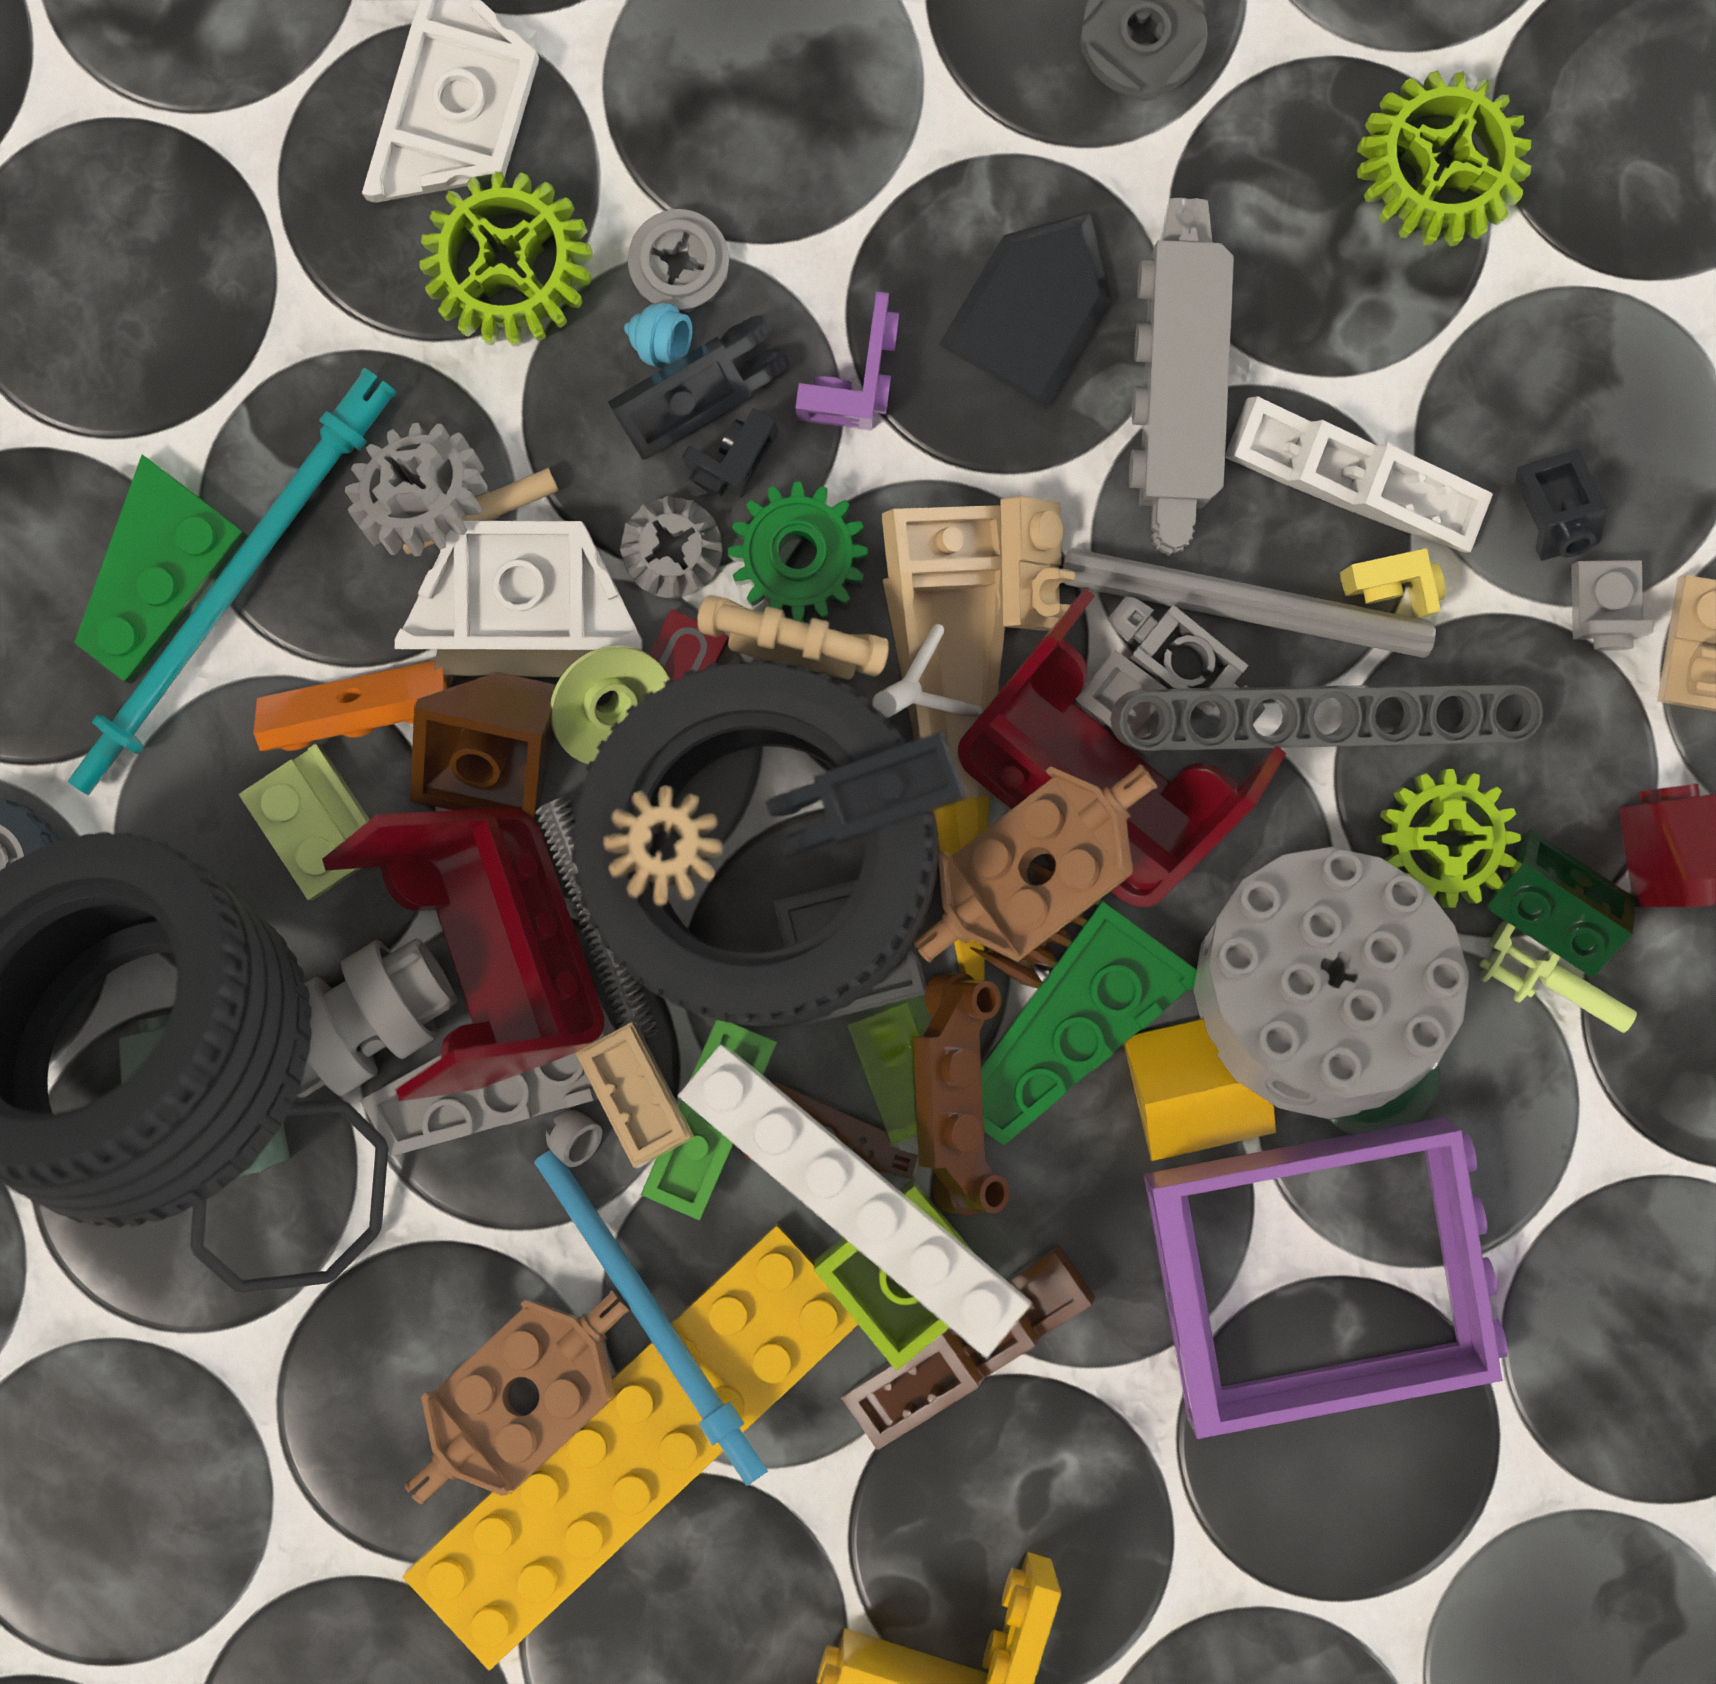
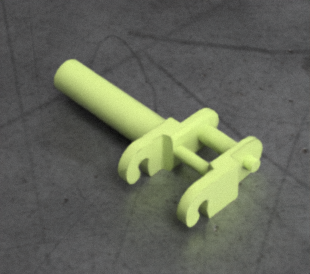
[1479,921,1637,1033]

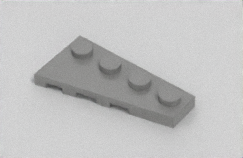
[360,992,618,1156]

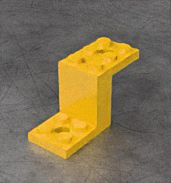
[816,1552,1061,1684]

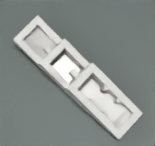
[1225,396,1493,553]

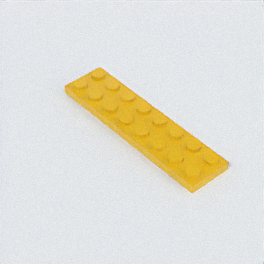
[402,1222,858,1671]

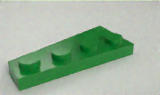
[981,901,1197,1146]

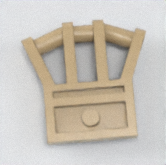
[698,595,888,680]

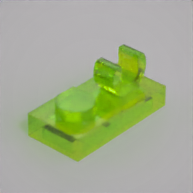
[848,1002,919,1145]

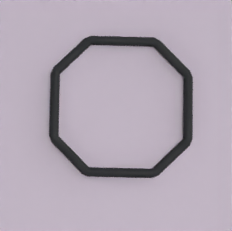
[190,1099,388,1293]

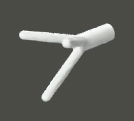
[873,624,982,718]

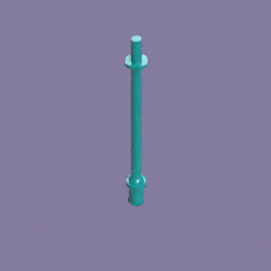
[68,368,397,795]

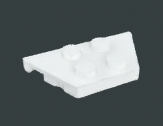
[362,0,539,203]
[395,521,643,650]

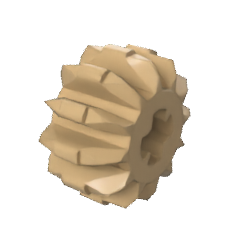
[604,787,722,905]

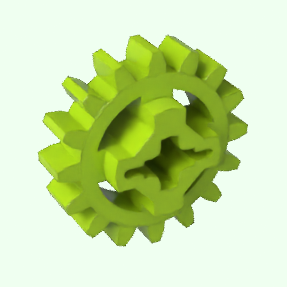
[1376,769,1521,908]

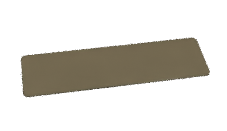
[434,649,593,678]

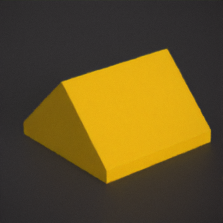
[1124,1019,1276,1161]

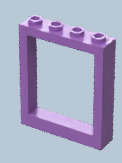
[1144,1117,1508,1439]

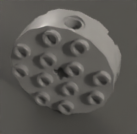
[1193,847,1469,1119]

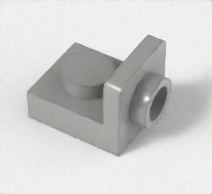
[1571,560,1653,651]
[1075,650,1167,758]

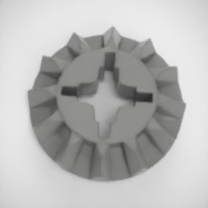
[628,209,729,312]
[620,495,722,598]

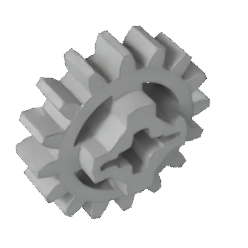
[345,423,488,557]

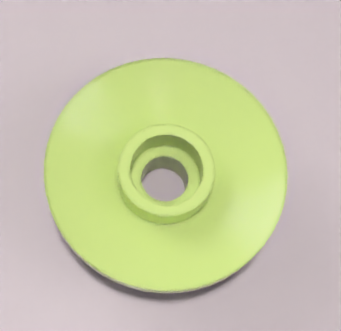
[550,645,669,764]

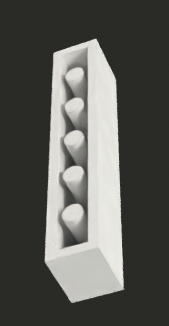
[678,1045,1032,1358]

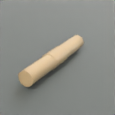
[403,467,559,555]

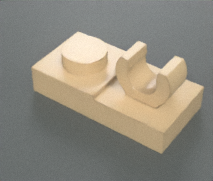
[1001,496,1075,631]
[1657,575,1716,712]

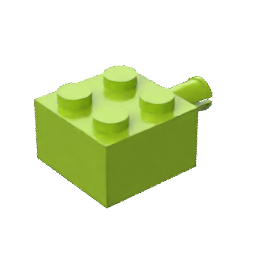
[813,1178,976,1371]

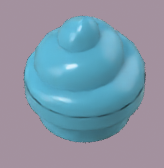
[624,303,692,368]

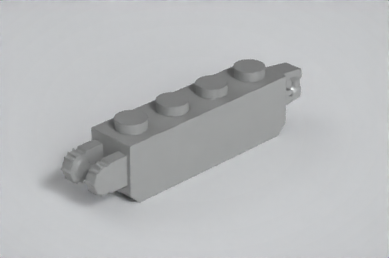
[1129,198,1234,557]

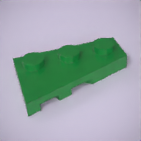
[74,454,247,684]

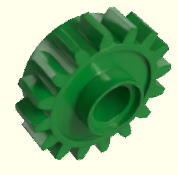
[728,482,868,622]

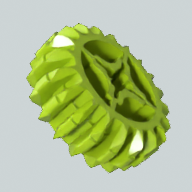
[1357,70,1532,246]
[419,171,593,347]

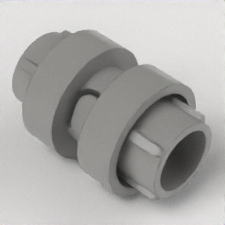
[297,938,457,1098]

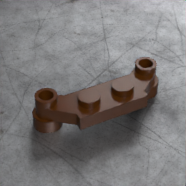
[913,972,1009,1216]

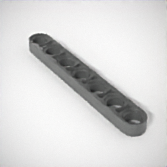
[1110,683,1543,751]

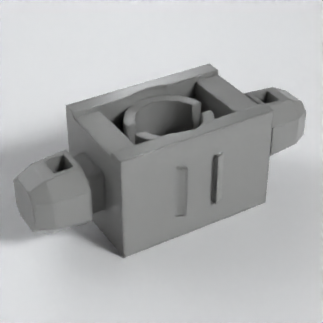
[1109,596,1265,724]

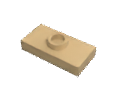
[576,1022,695,1168]

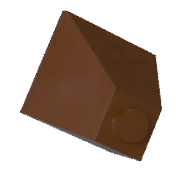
[410,672,556,822]

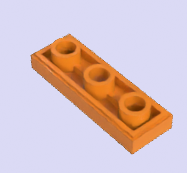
[253,660,449,751]

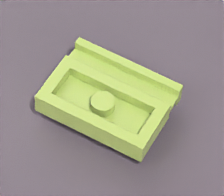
[238,743,370,900]

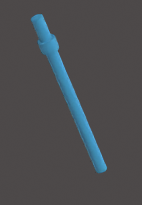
[534,1150,768,1486]

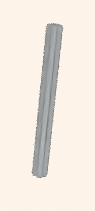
[1062,548,1436,658]

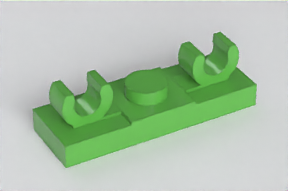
[640,1019,777,1221]

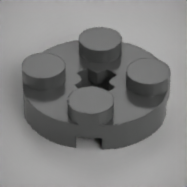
[1079,0,1208,101]

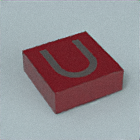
[649,609,729,681]

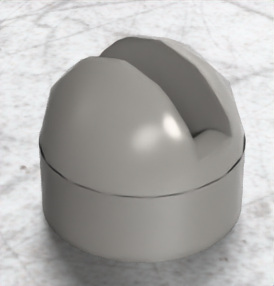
[546,1110,603,1167]

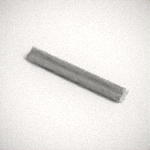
[536,796,659,1039]

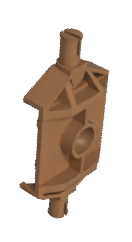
[913,764,1158,962]
[404,1289,631,1505]

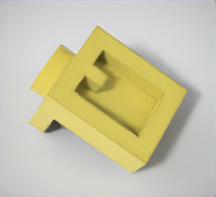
[1340,548,1445,619]

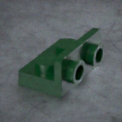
[1488,829,1637,976]

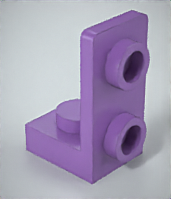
[795,291,900,430]

